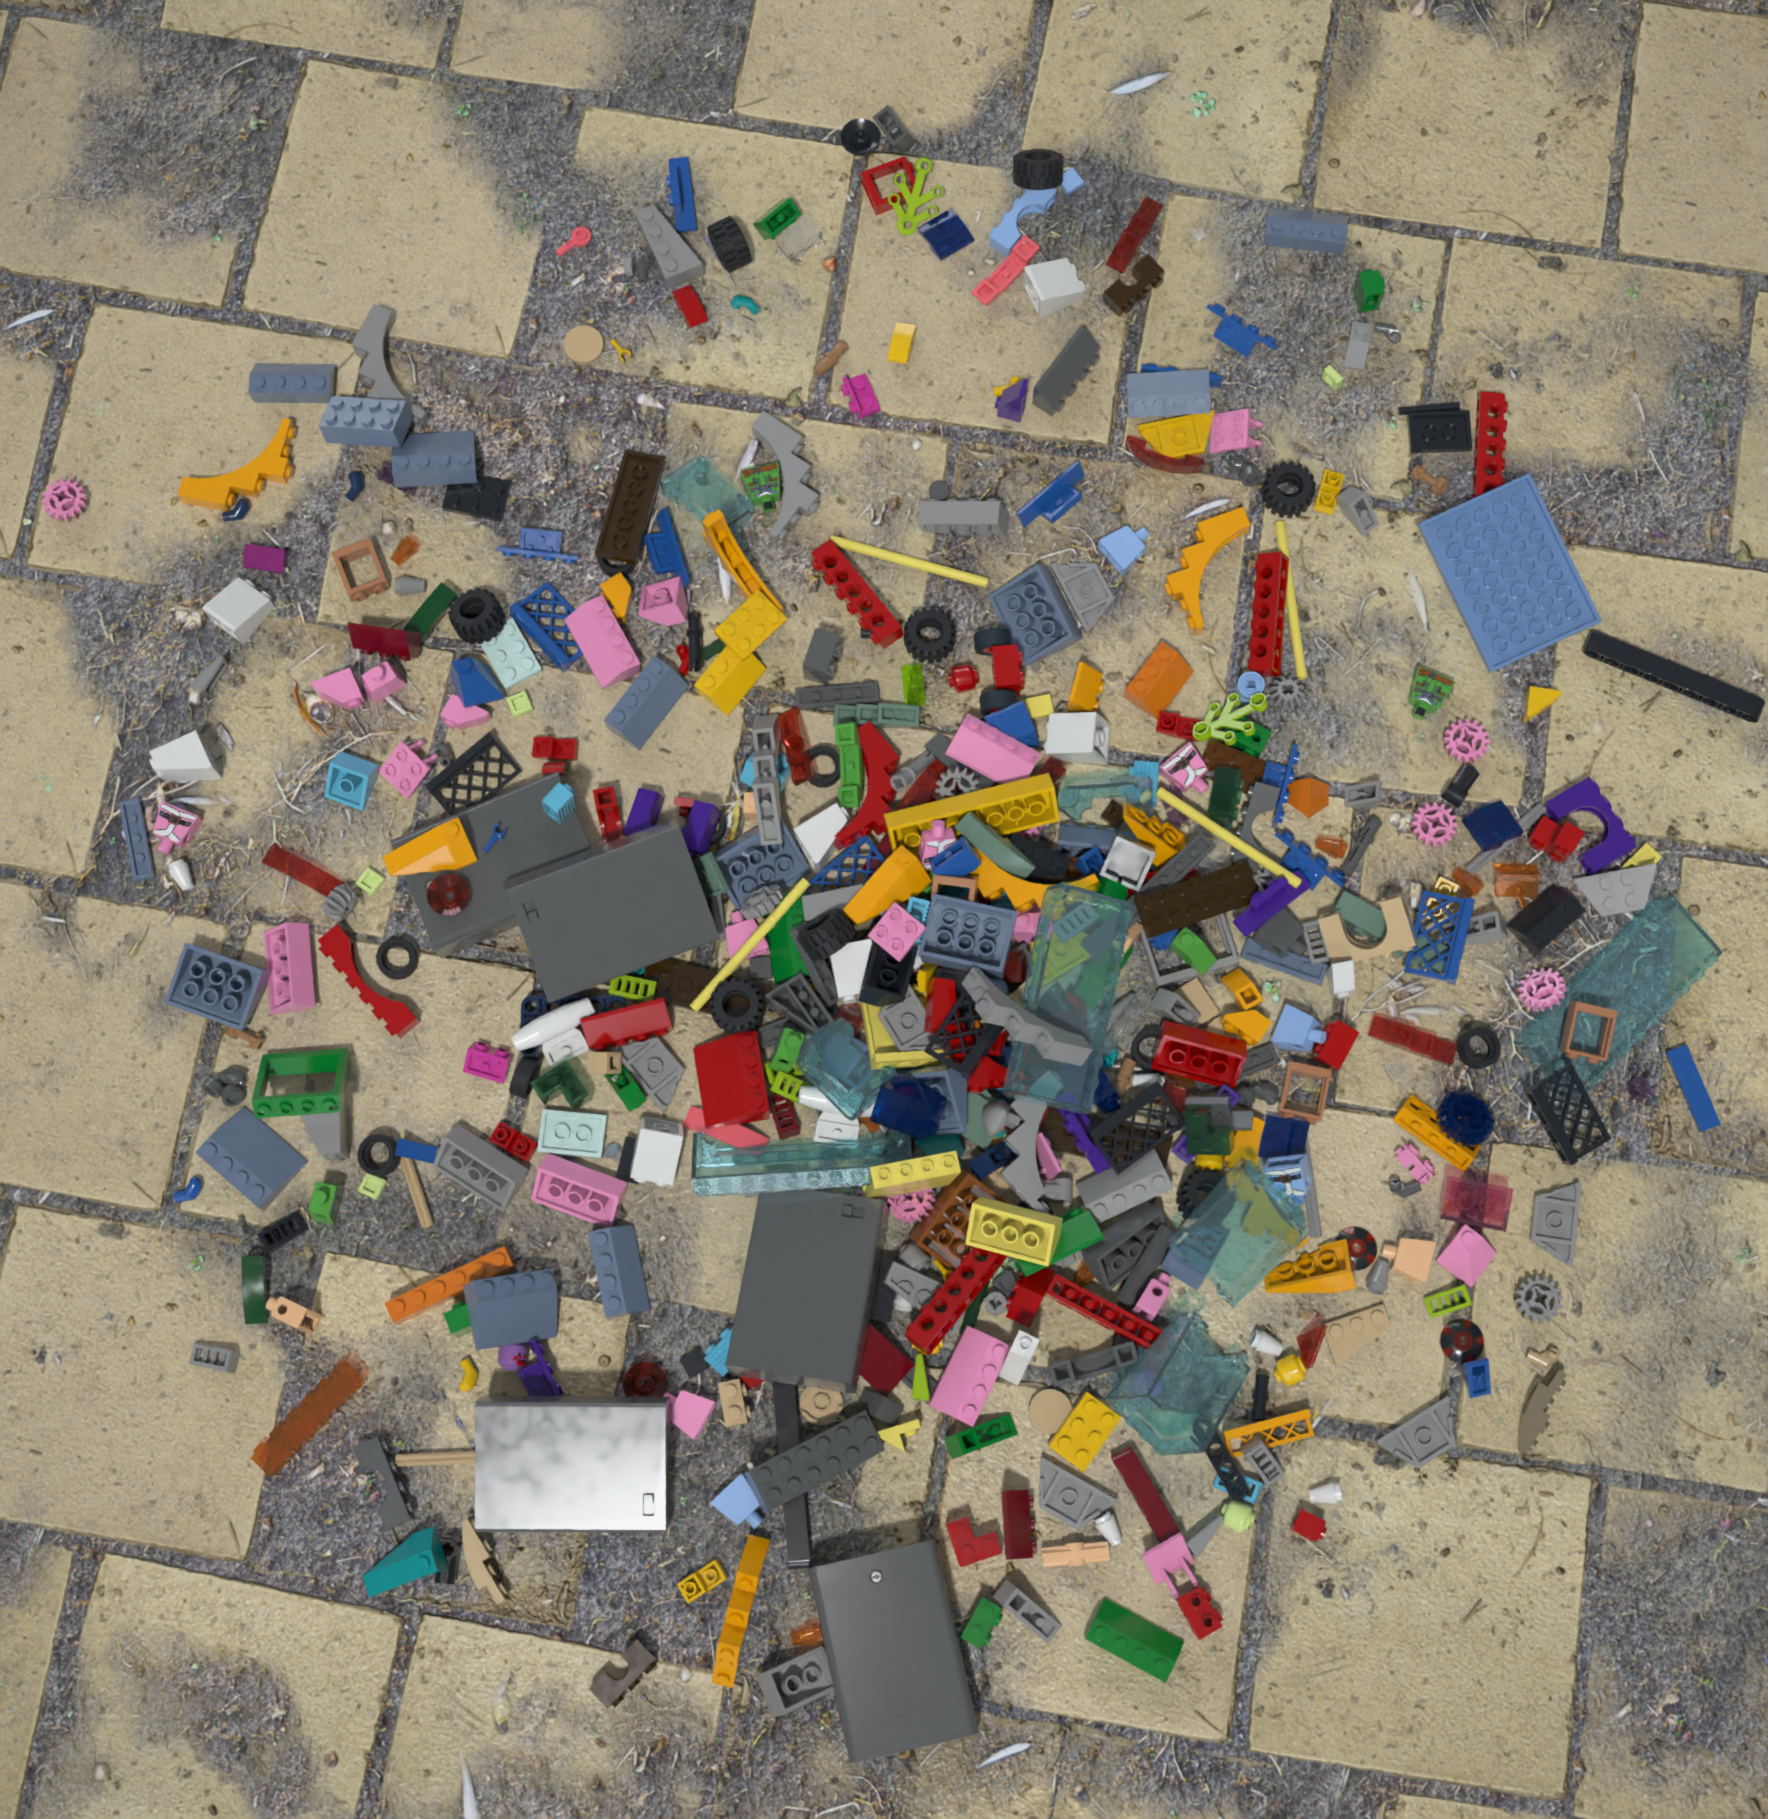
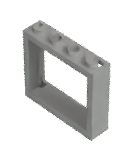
[1138,913,1240,990]

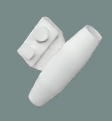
[510,997,596,1069]
[798,1086,886,1148]

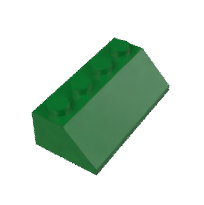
[765,893,811,984]
[1011,1206,1105,1277]
[1084,1598,1184,1683]

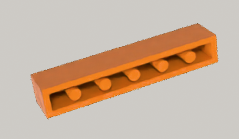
[385,1246,517,1325]

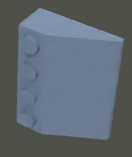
[392,430,477,488]
[988,564,1083,667]
[713,819,812,911]
[918,893,1017,979]
[164,943,271,1031]
[880,1062,967,1139]
[195,1107,307,1211]
[463,1268,557,1351]

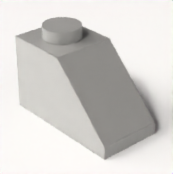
[1343,321,1373,371]
[1335,486,1379,536]
[1149,988,1201,1027]

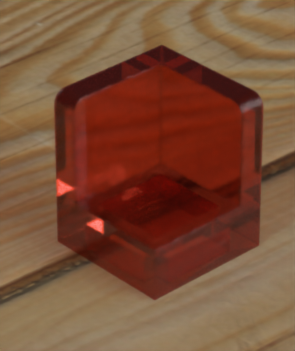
[833,1005,864,1037]
[1159,1081,1190,1111]

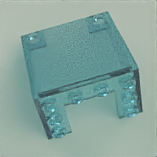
[1169,1157,1309,1307]
[1105,1311,1251,1456]

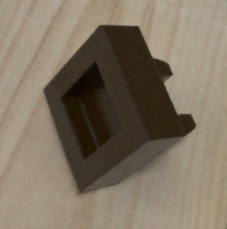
[1101,799,1124,830]

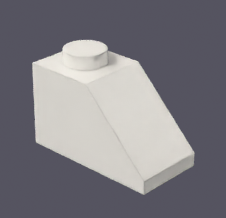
[1326,960,1355,999]

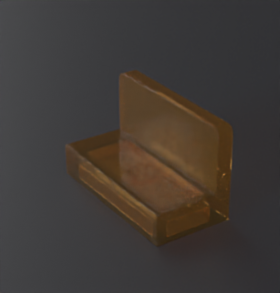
[1493,864,1540,897]

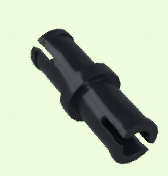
[1251,1374,1270,1421]

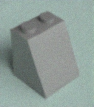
[300,1104,349,1163]

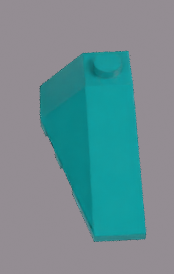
[363,1526,449,1598]

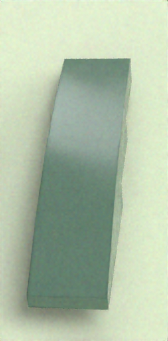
[833,703,920,728]
[954,811,1036,880]

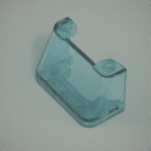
[660,456,755,535]
[1058,773,1154,821]
[797,1017,901,1121]

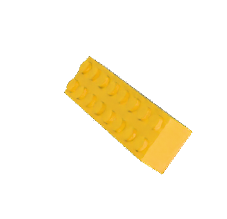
[884,773,1060,857]

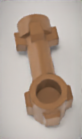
[1410,464,1449,497]
[225,1026,265,1050]

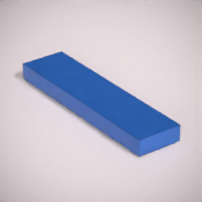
[1665,1044,1721,1133]

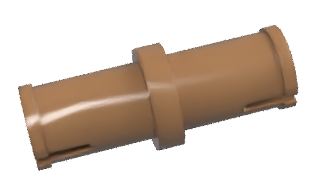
[813,340,849,378]
[1108,1058,1137,1102]

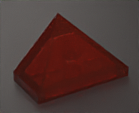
[1296,1325,1328,1369]

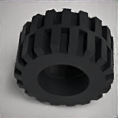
[1013,149,1063,190]
[707,216,752,273]
[1262,461,1316,518]
[448,588,506,645]
[904,607,956,664]
[797,908,856,961]
[709,978,764,1034]
[1176,1168,1236,1228]

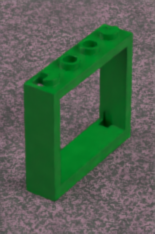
[252,1048,351,1118]

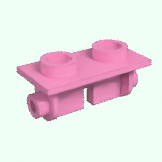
[1394,1142,1436,1185]

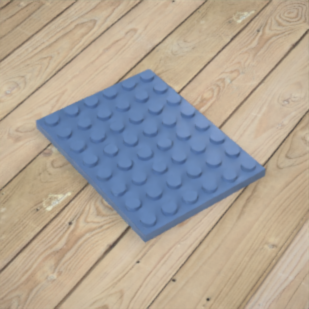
[1417,473,1602,674]

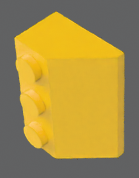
[694,646,767,716]

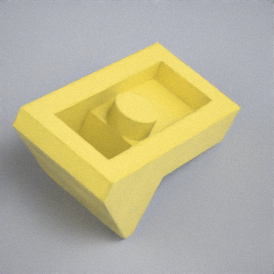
[877,1419,921,1452]

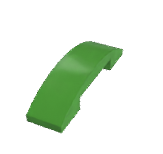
[835,723,863,808]

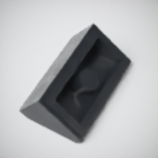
[616,1137,639,1185]

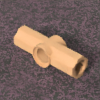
[1041,1541,1110,1567]

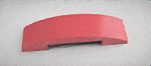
[971,235,1040,306]
[682,1106,770,1159]

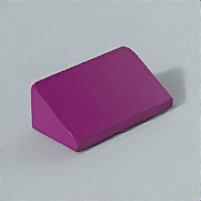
[243,544,288,574]

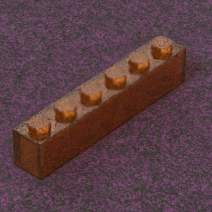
[251,1360,367,1477]

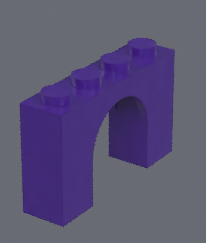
[1544,777,1636,876]
[623,788,720,859]

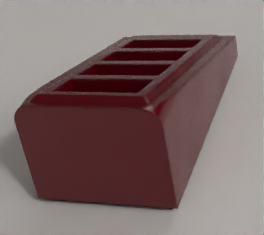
[767,1092,800,1140]

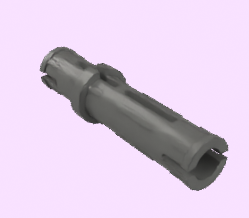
[1340,817,1382,877]

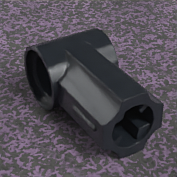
[1441,765,1480,808]
[435,1539,461,1584]

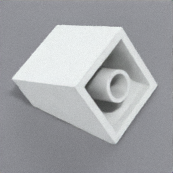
[1023,258,1086,318]
[202,577,275,644]
[1044,712,1111,765]
[149,730,222,781]
[793,803,850,874]
[830,939,872,1005]
[630,1116,684,1187]

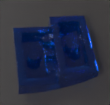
[918,208,974,261]
[1462,800,1523,853]
[1258,1114,1310,1159]

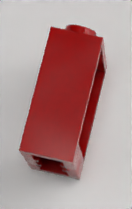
[860,156,922,215]

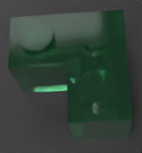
[1207,766,1244,829]
[530,1060,592,1111]
[1185,1105,1235,1155]

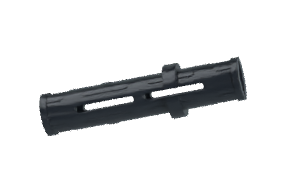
[686,612,703,672]

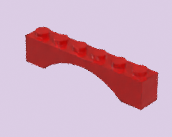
[317,925,420,1039]

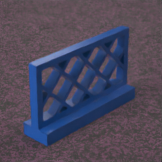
[510,582,583,673]
[804,836,886,896]
[1404,890,1475,985]

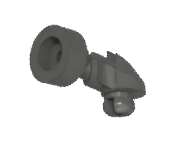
[1222,452,1262,487]
[201,1068,247,1098]
[1235,1083,1279,1109]

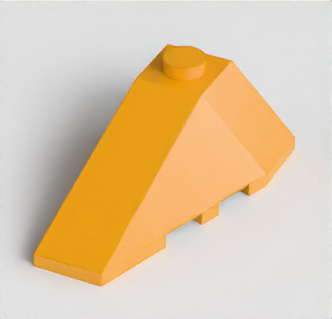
[1123,803,1187,870]
[382,817,478,877]
[842,845,932,925]
[1263,1239,1357,1293]

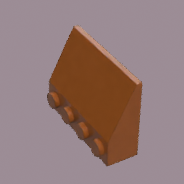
[908,1167,1008,1278]

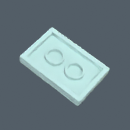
[480,618,542,691]
[537,1109,607,1159]

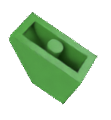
[1170,927,1217,976]

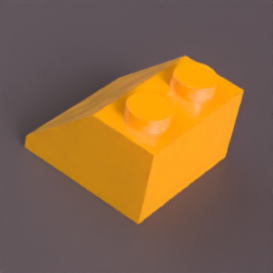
[1067,661,1105,713]

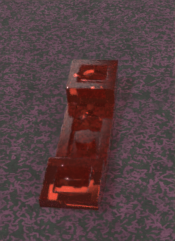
[1125,435,1205,474]
[895,759,948,811]
[261,845,344,897]

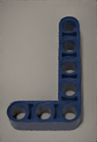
[520,995,627,1060]

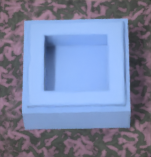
[1060,167,1084,196]

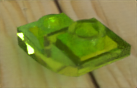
[901,664,926,706]

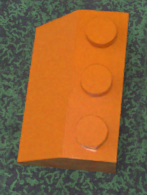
[1124,641,1194,721]

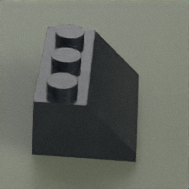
[997,833,1071,885]
[1506,884,1586,957]
[858,942,918,1007]

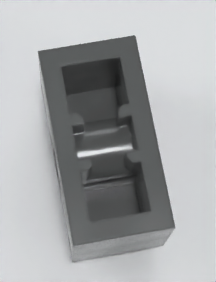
[872,105,917,155]

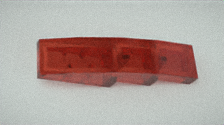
[1105,196,1164,274]
[779,707,814,786]
[1368,1015,1457,1066]

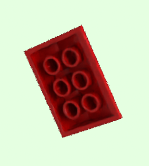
[693,1031,770,1129]

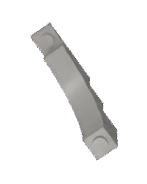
[752,714,783,846]
[998,1070,1063,1215]

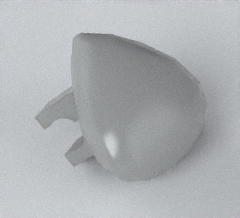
[982,1100,1021,1137]

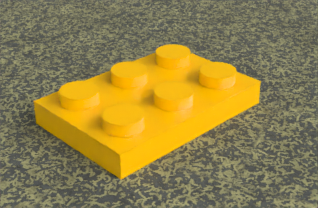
[713,590,787,662]
[1047,1391,1121,1472]

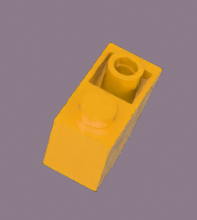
[599,572,633,624]
[1220,968,1264,1012]
[1219,1010,1272,1046]

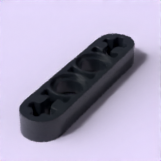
[1194,1420,1249,1500]

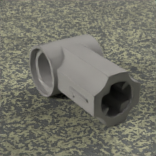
[1039,1178,1073,1204]

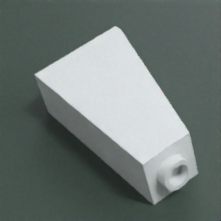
[999,1330,1039,1386]

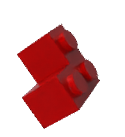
[1527,816,1585,863]
[1006,1267,1055,1328]
[946,1517,1002,1568]

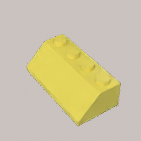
[965,1196,1063,1267]

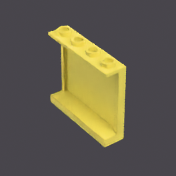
[860,984,944,1070]
[860,1151,961,1199]

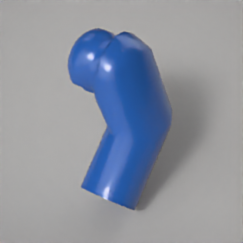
[173,1177,202,1203]

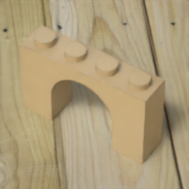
[1318,892,1418,964]

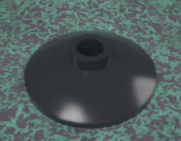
[840,118,880,156]

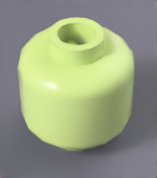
[1220,1500,1255,1533]

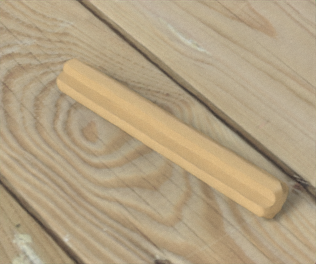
[400,1157,434,1229]
[395,1451,475,1467]

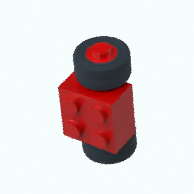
[973,628,1025,716]

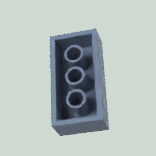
[319,396,413,448]

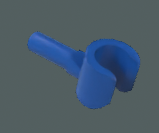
[483,824,506,852]

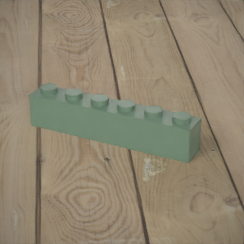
[1332,891,1450,975]

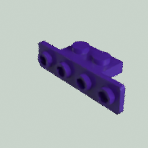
[1233,871,1311,937]
[1053,1090,1111,1174]
[517,1339,563,1396]

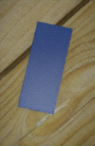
[395,1138,437,1164]

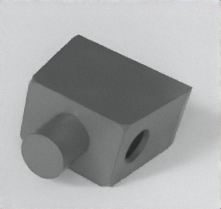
[1253,908,1308,958]

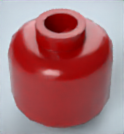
[947,664,979,693]

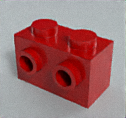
[1311,1020,1360,1070]
[1175,1586,1223,1640]

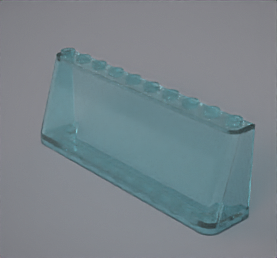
[1003,882,1133,1115]
[1513,896,1723,1101]
[691,1119,912,1197]

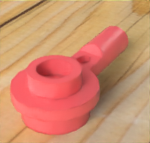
[555,226,591,257]

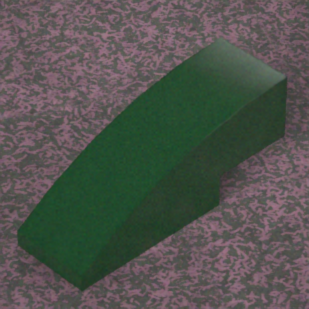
[241,1256,269,1324]

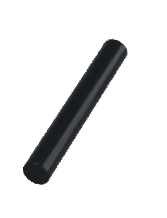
[1398,402,1460,415]

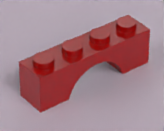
[593,786,624,845]

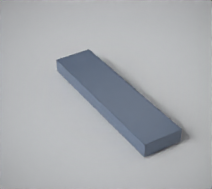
[119,797,156,882]
[1240,937,1328,986]

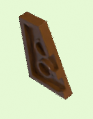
[1204,740,1266,800]

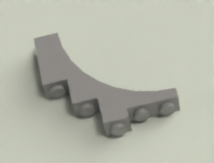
[352,304,429,426]
[751,411,820,545]
[962,967,1093,1066]

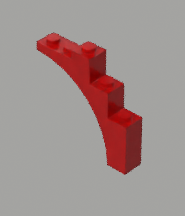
[834,721,900,851]
[924,977,1031,1094]

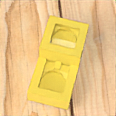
[1017,694,1054,721]
[1619,842,1662,870]

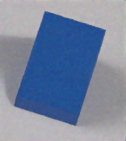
[1074,846,1103,878]
[1460,1358,1491,1398]

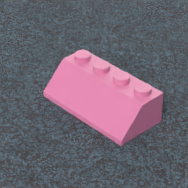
[564,595,640,690]
[945,713,1041,785]
[264,922,316,1015]
[531,1153,628,1228]
[928,1325,1011,1427]

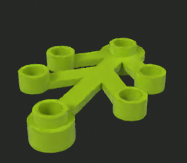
[887,158,944,235]
[1192,693,1268,745]

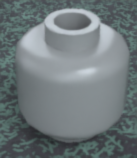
[898,1244,930,1274]

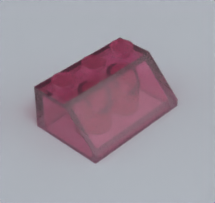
[1440,1176,1513,1232]

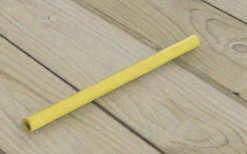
[1275,521,1307,680]
[829,535,989,588]
[1156,787,1302,889]
[689,878,811,1012]

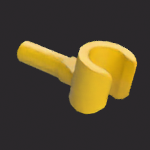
[611,339,631,363]
[933,1259,952,1283]

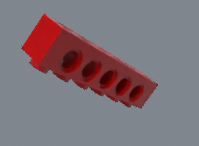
[1472,391,1508,499]
[811,539,904,650]
[1248,551,1289,678]
[905,1247,1008,1356]
[1045,1274,1173,1358]

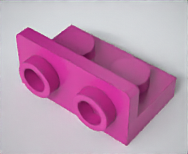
[840,373,880,420]
[463,1042,514,1083]

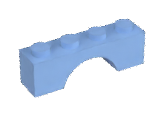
[989,188,1057,257]

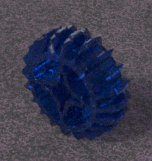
[1436,1090,1495,1147]

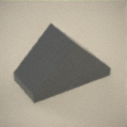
[855,1389,904,1427]

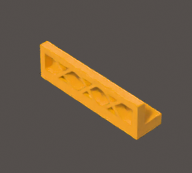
[1393,1094,1482,1172]
[1222,1409,1315,1458]

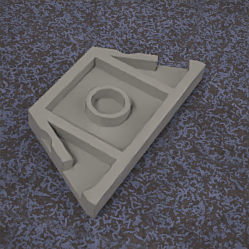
[1050,563,1114,634]
[1573,864,1657,917]
[877,985,944,1052]
[612,1037,685,1113]
[1530,1183,1582,1267]
[1375,1396,1455,1469]
[1039,1457,1117,1530]

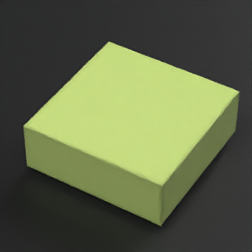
[1322,365,1343,391]
[506,690,534,718]
[355,867,386,897]
[357,1173,388,1201]

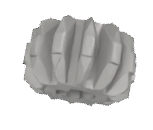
[1269,675,1305,710]
[322,884,357,922]

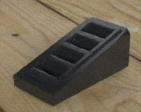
[257,1212,308,1254]

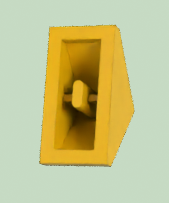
[1523,686,1562,723]

